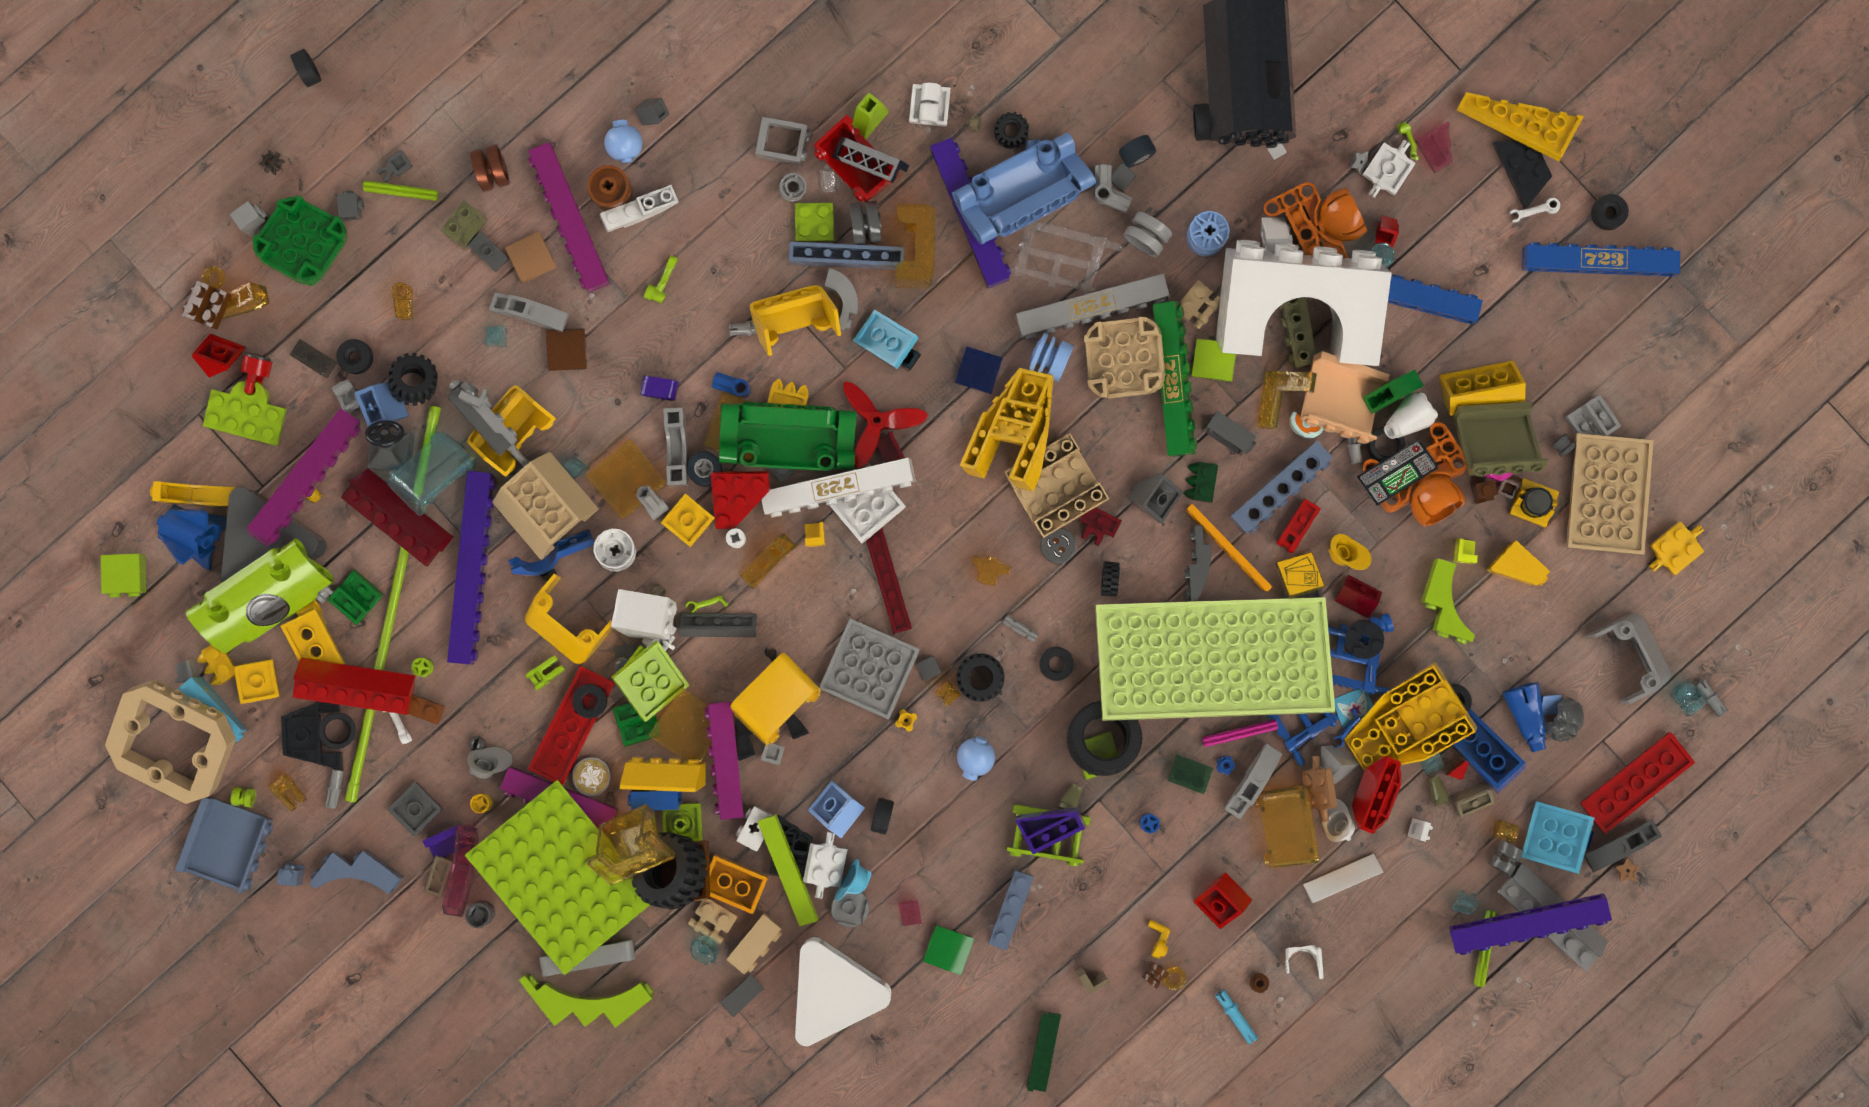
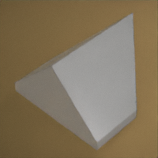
[1321,745,1360,784]

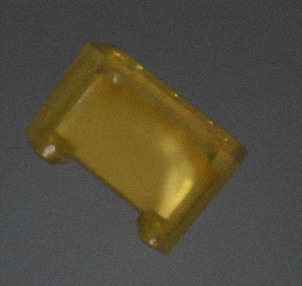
[1254,785,1319,869]

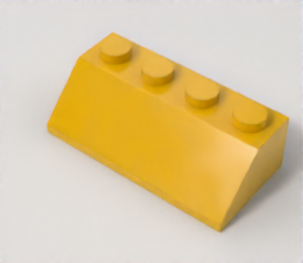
[1439,360,1526,415]
[620,757,706,792]

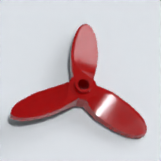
[843,382,928,469]

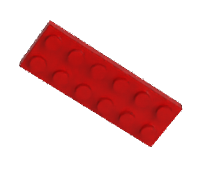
[528,666,615,785]
[1579,732,1696,834]

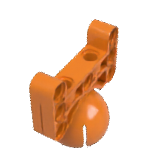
[1263,182,1367,258]
[1362,422,1466,527]

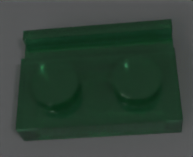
[1167,755,1214,794]

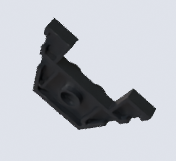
[281,702,343,770]
[736,714,809,761]

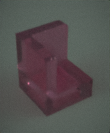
[899,900,922,926]

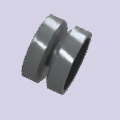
[850,201,882,245]

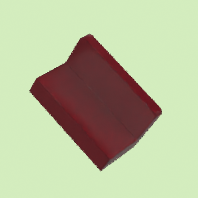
[877,431,905,463]
[1335,575,1382,618]

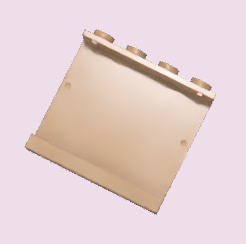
[1300,351,1390,444]

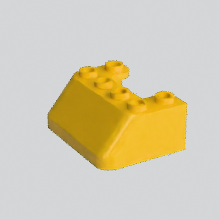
[467,385,556,477]

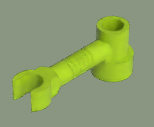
[643,255,678,304]

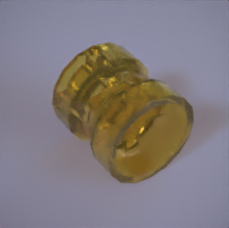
[935,681,961,707]
[1493,819,1519,843]

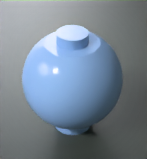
[604,120,643,164]
[957,736,995,781]

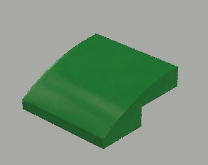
[328,570,384,625]
[613,703,662,747]
[922,924,974,975]

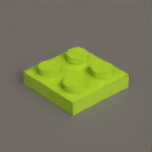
[795,203,834,242]

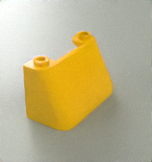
[731,652,821,746]

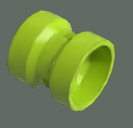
[231,786,256,808]

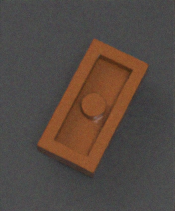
[409,695,445,725]

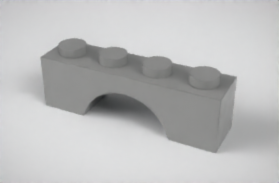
[663,407,689,487]

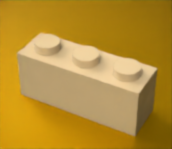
[726,913,782,974]

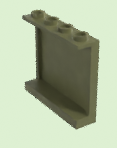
[1453,402,1549,476]

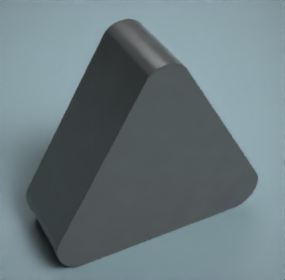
[221,487,327,582]

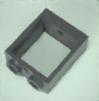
[1203,411,1256,456]

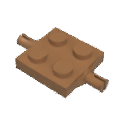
[1301,755,1338,822]

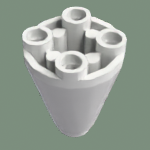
[1384,392,1438,439]

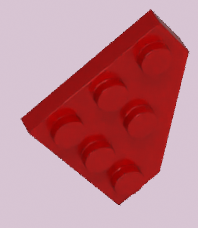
[711,471,770,529]

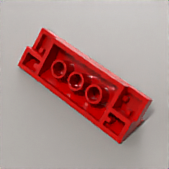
[292,658,416,715]

